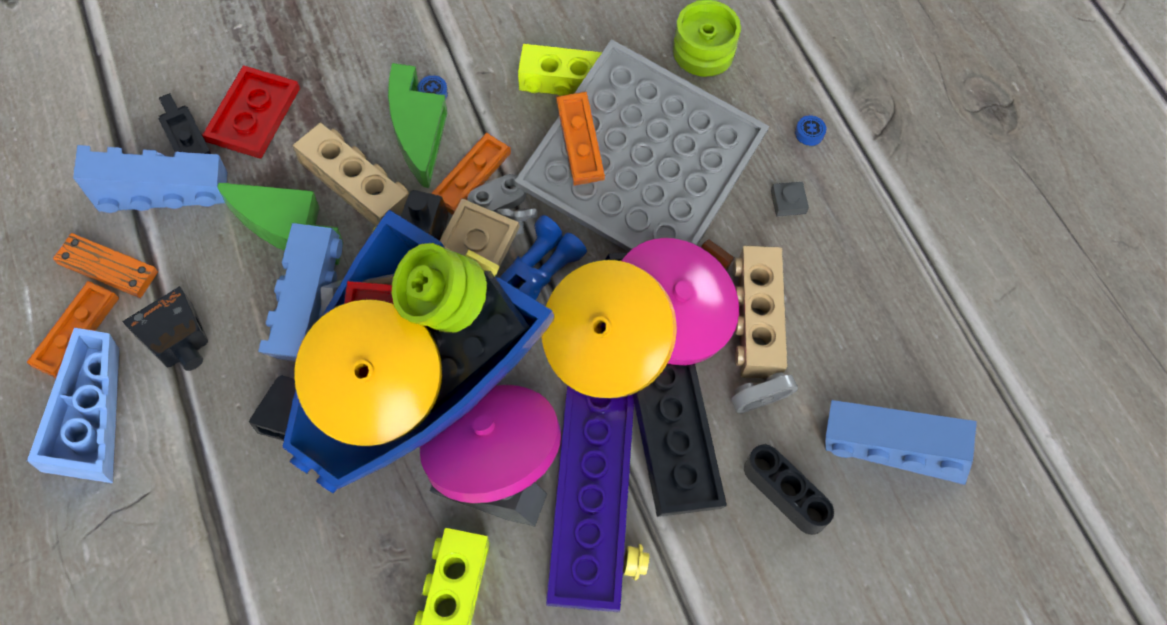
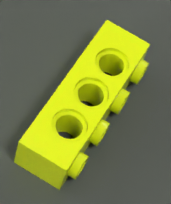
[518,44,602,96]
[414,528,490,625]

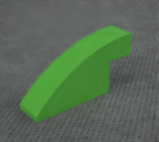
[388,63,447,188]
[217,183,343,265]

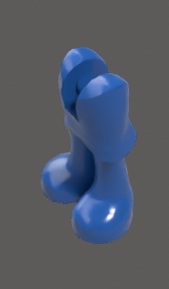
[500,215,587,300]

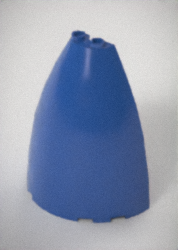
[283,210,554,494]

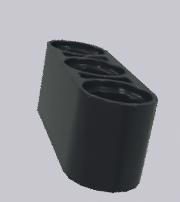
[744,444,835,535]

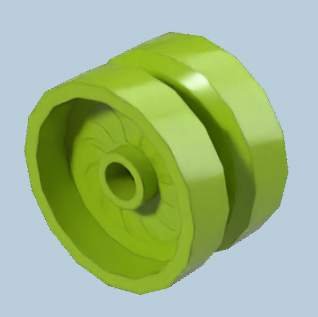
[673,0,741,77]
[391,243,487,332]

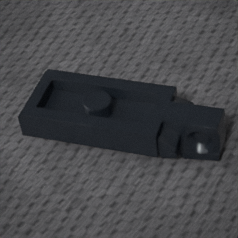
[158,93,211,154]

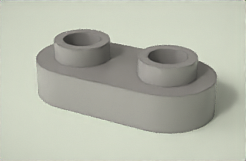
[467,174,526,213]
[731,372,798,413]

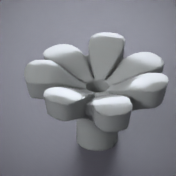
[496,208,538,234]

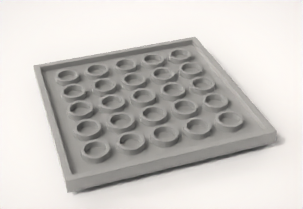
[515,39,770,252]

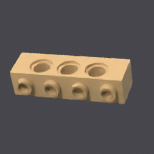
[293,122,409,227]
[733,246,787,379]

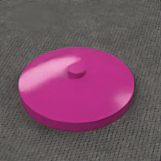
[622,238,739,365]
[420,385,561,503]

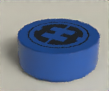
[417,75,448,100]
[795,115,827,146]

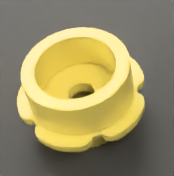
[623,544,649,581]

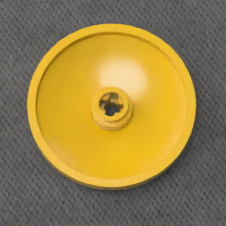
[541,260,677,398]
[294,300,442,446]

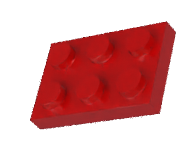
[202,65,300,159]

